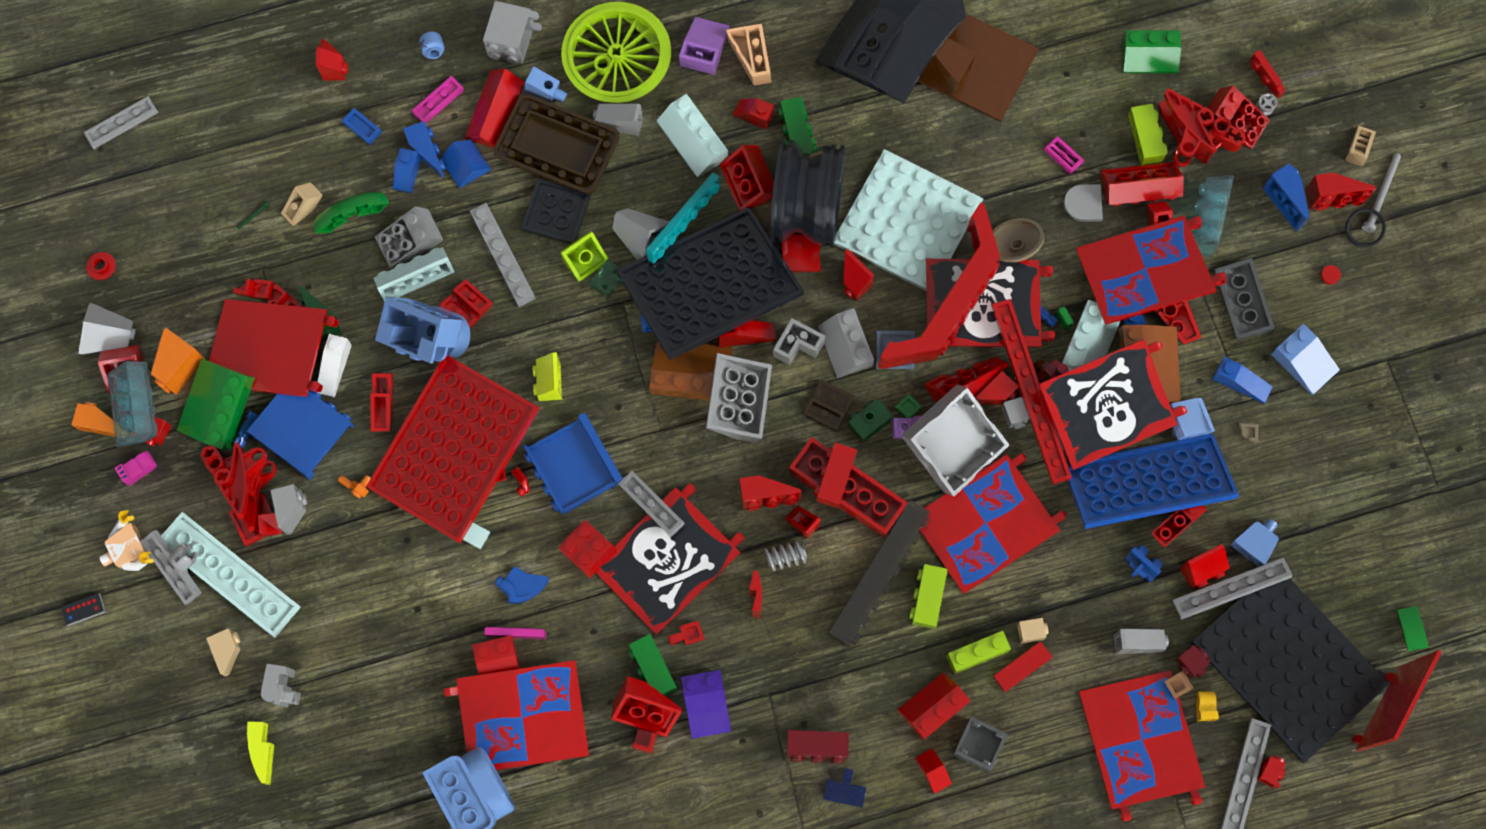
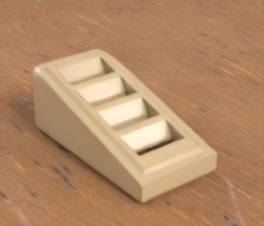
[1345,125,1376,167]

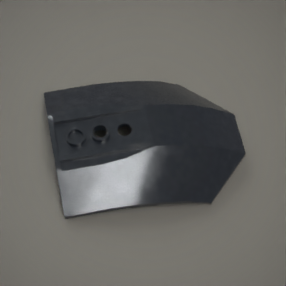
[815,0,967,103]

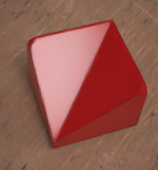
[258,513,282,537]

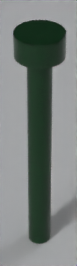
[237,200,270,229]

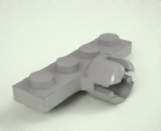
[140,530,202,605]

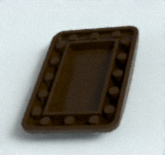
[494,94,620,194]

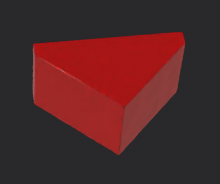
[785,505,821,539]
[915,749,952,794]

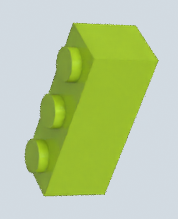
[1128,104,1167,165]
[909,564,948,629]
[946,631,1011,675]

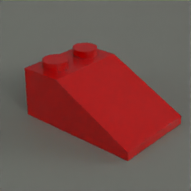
[472,635,520,675]
[611,676,682,737]

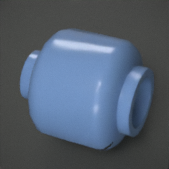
[419,31,444,59]

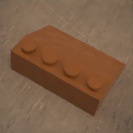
[1119,325,1181,403]
[649,341,732,400]

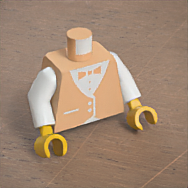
[99,510,154,571]

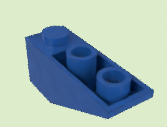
[403,121,445,177]

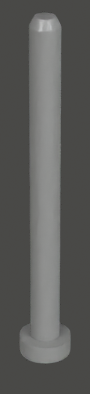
[1362,153,1401,233]

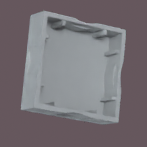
[901,385,1009,497]

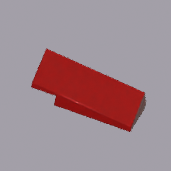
[465,68,525,148]

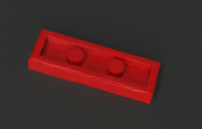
[993,642,1053,692]

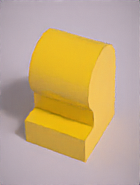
[1196,691,1219,721]

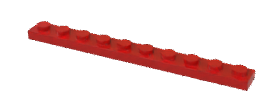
[991,299,1072,485]

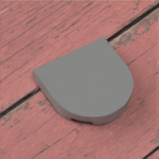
[1064,184,1103,222]

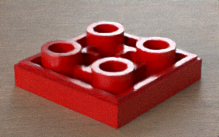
[782,235,821,273]

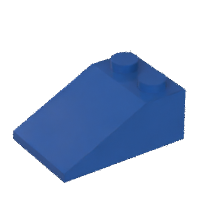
[1262,163,1309,232]

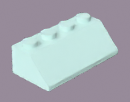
[657,94,728,178]
[374,247,454,301]
[1062,300,1120,371]

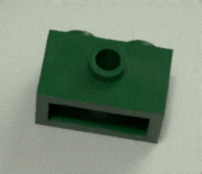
[848,398,893,443]

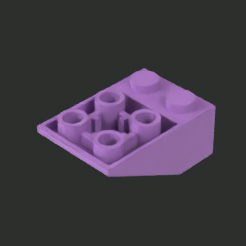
[679,17,730,75]

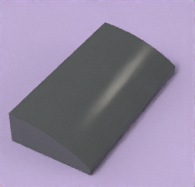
[1215,258,1275,340]

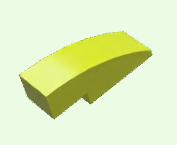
[247,722,274,785]

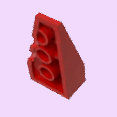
[925,357,1008,403]

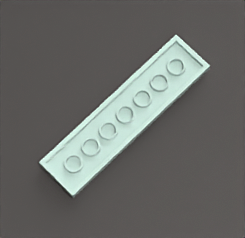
[161,512,300,638]

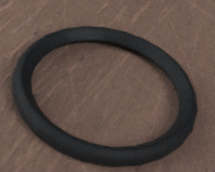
[1345,208,1386,247]

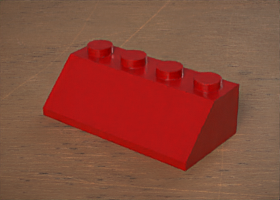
[1100,162,1184,206]

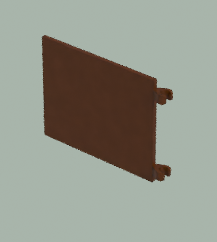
[918,14,1039,122]

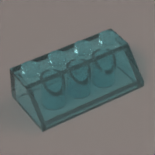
[1193,175,1234,257]
[108,361,157,447]

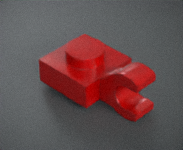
[668,620,705,646]

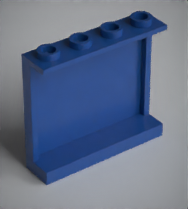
[247,390,354,480]
[523,412,622,516]

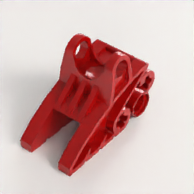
[1158,88,1246,167]
[200,442,277,533]

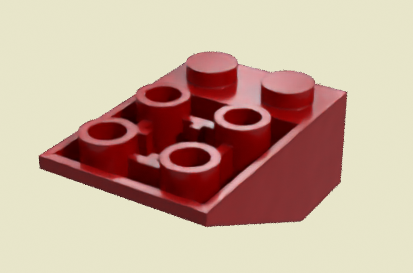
[1202,85,1270,149]
[1305,173,1376,211]
[740,475,801,511]

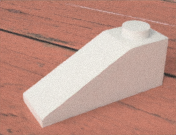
[317,334,352,398]

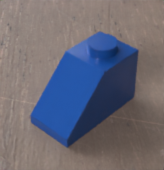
[393,148,422,194]

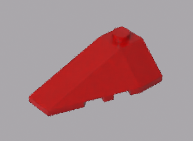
[1155,301,1202,345]

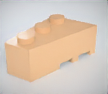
[726,24,772,86]

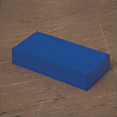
[341,108,382,146]

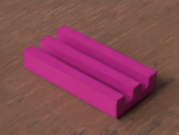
[1044,136,1084,175]

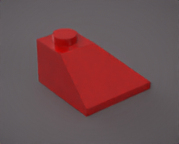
[843,249,874,301]

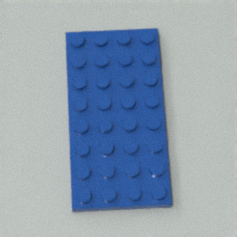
[1067,433,1239,529]

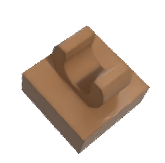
[1164,671,1193,699]

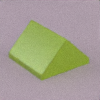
[560,231,609,282]

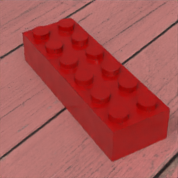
[789,437,908,538]

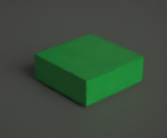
[1056,306,1074,331]
[895,394,922,418]

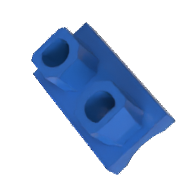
[1124,545,1163,583]

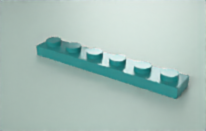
[646,173,720,263]

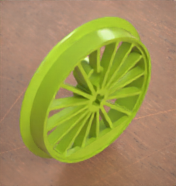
[561,2,671,103]

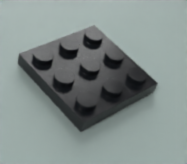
[521,178,591,244]

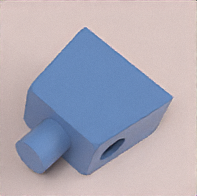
[524,66,568,103]
[1230,519,1279,567]

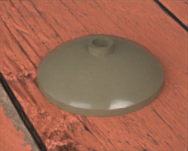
[993,218,1044,262]

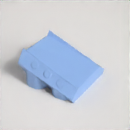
[1170,398,1215,440]

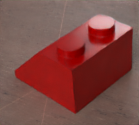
[98,345,147,395]
[1180,544,1230,589]

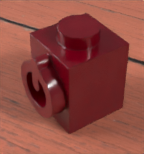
[1175,645,1210,679]

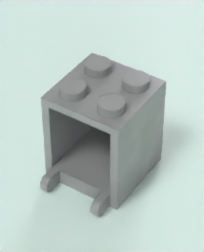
[483,1,542,64]

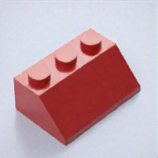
[719,145,774,211]
[898,672,971,741]

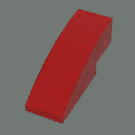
[370,373,394,432]

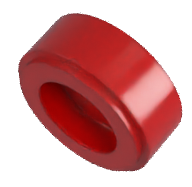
[1320,265,1341,285]

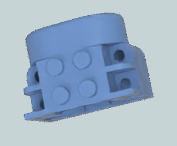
[375,296,470,363]
[423,747,515,829]

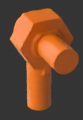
[338,475,371,499]

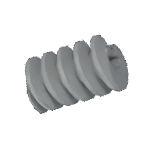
[764,539,807,571]

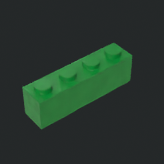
[777,96,816,153]

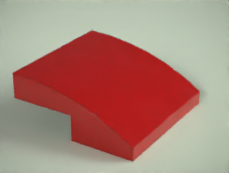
[439,279,493,328]
[749,570,762,618]

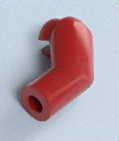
[512,467,530,497]

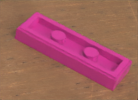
[411,76,464,124]
[484,627,546,640]

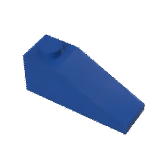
[1212,357,1273,404]

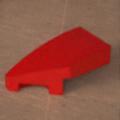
[233,278,275,301]

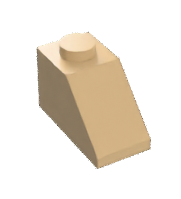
[281,182,322,226]
[206,628,241,677]

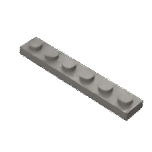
[470,203,536,307]
[1173,558,1292,620]
[1220,718,1271,829]

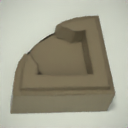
[1238,423,1259,444]

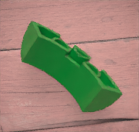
[313,192,389,234]

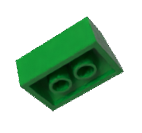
[1121,30,1181,74]

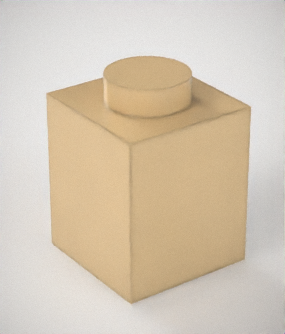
[1017,618,1049,644]

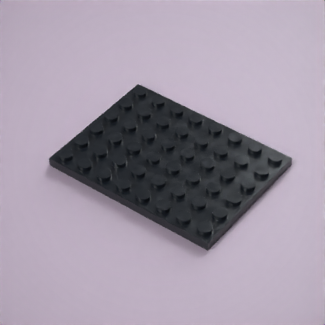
[617,207,804,360]
[1191,578,1389,763]

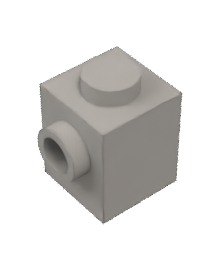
[1001,397,1029,429]

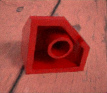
[316,39,349,81]

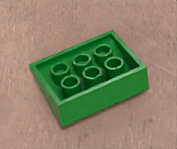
[177,358,255,450]

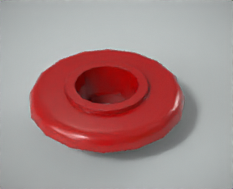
[86,252,116,280]

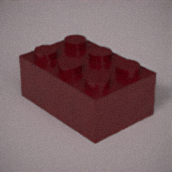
[787,730,849,764]

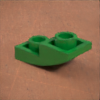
[1397,606,1428,651]

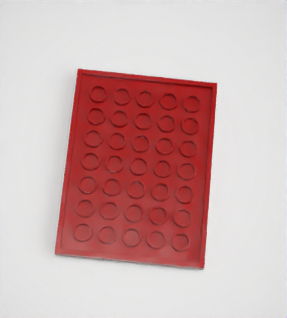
[366,355,540,543]

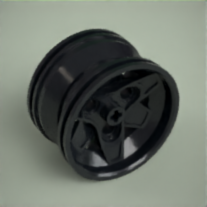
[770,139,845,248]

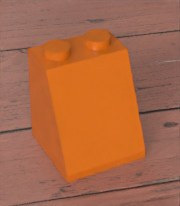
[151,328,204,395]

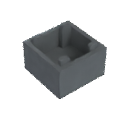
[952,717,1008,773]

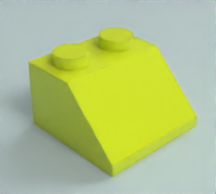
[533,352,562,401]

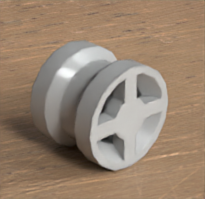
[1256,93,1277,116]

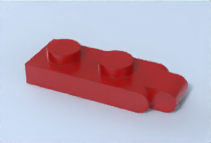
[1250,50,1285,98]

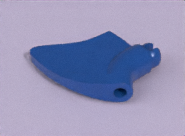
[495,566,549,604]

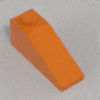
[71,402,134,440]

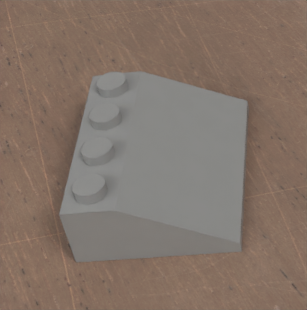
[706,353,772,443]

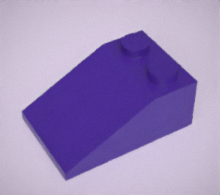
[681,670,731,739]

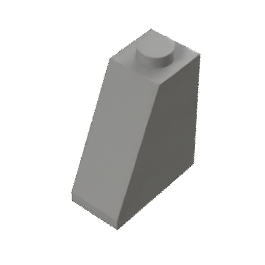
[593,104,643,136]
[1113,629,1169,655]

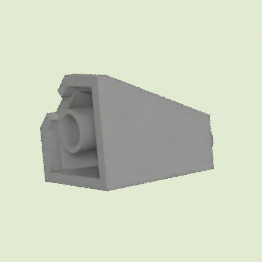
[612,208,669,260]
[78,303,136,354]

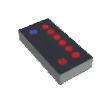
[61,593,106,626]

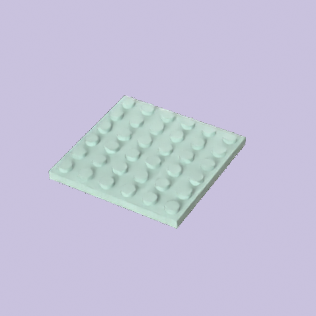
[835,149,983,291]

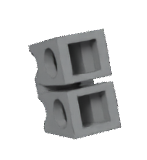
[261,664,301,708]

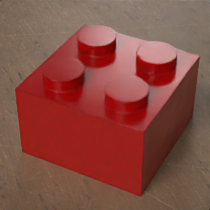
[558,520,616,579]

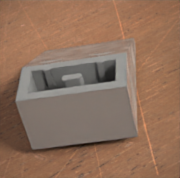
[375,206,443,268]

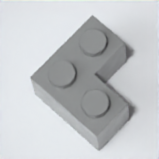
[773,318,825,365]

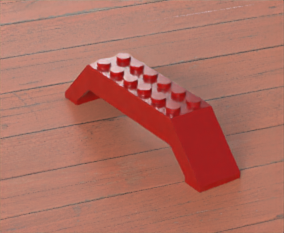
[877,202,1000,369]

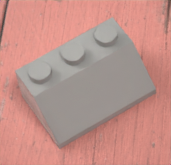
[818,308,874,378]

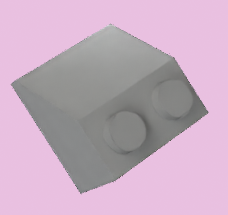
[271,484,308,535]

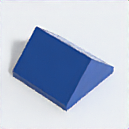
[440,140,491,189]

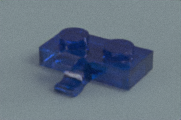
[823,768,866,808]

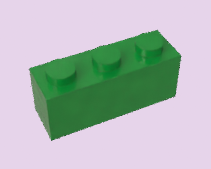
[628,634,677,696]

